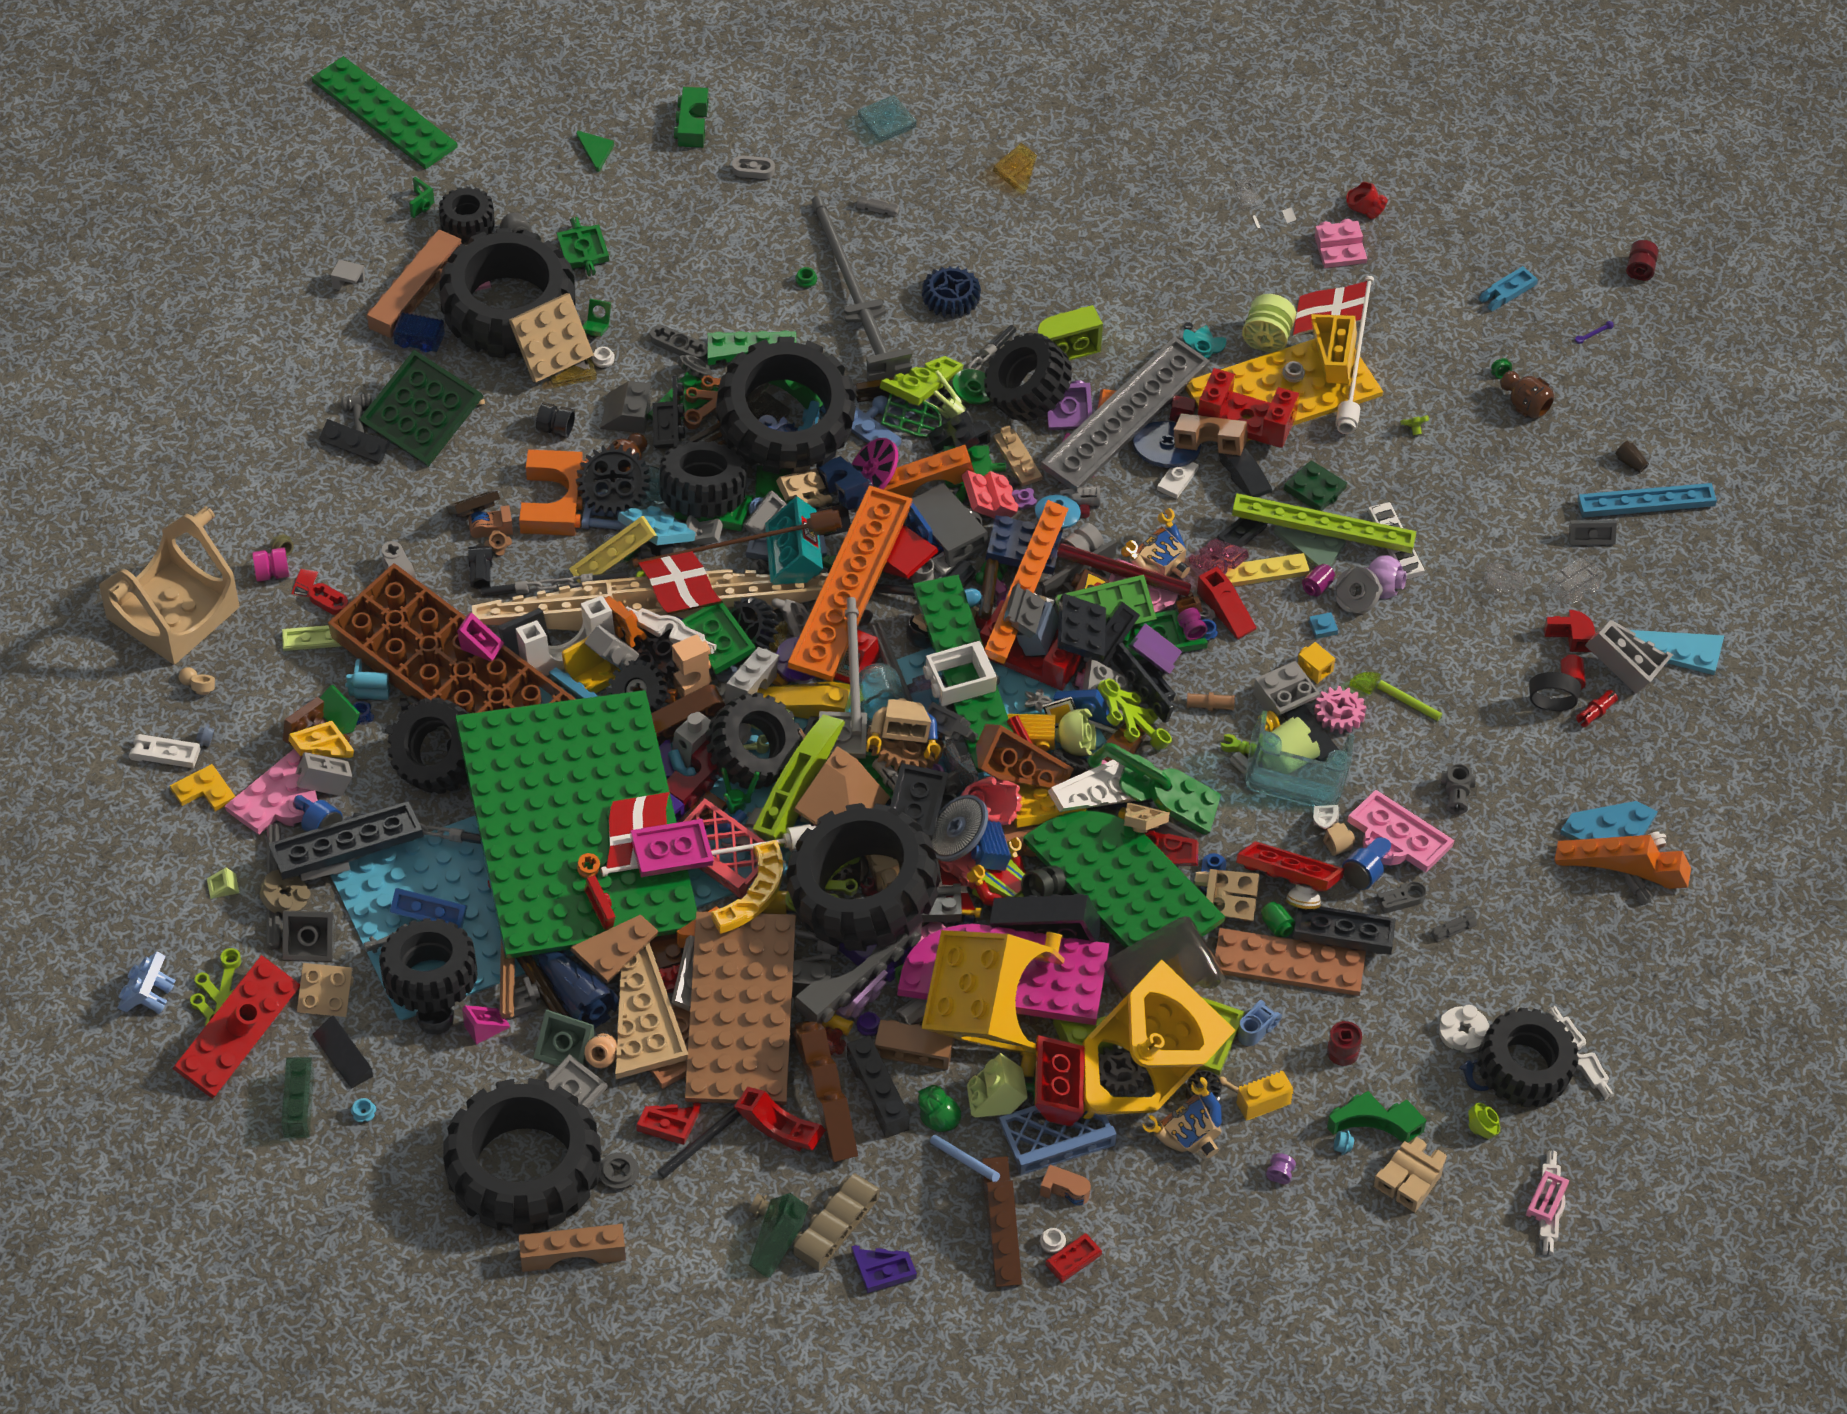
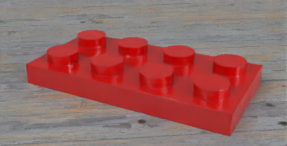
[1236,841,1345,891]

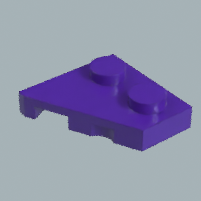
[851,1245,917,1293]

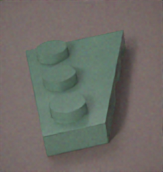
[1274,525,1346,567]

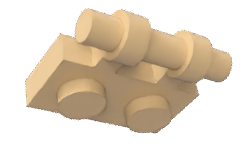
[776,468,832,507]

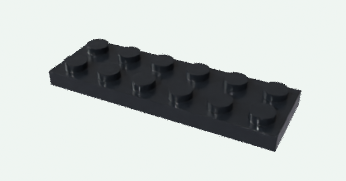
[268,801,424,880]

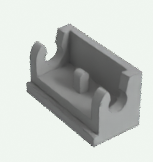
[296,752,352,796]

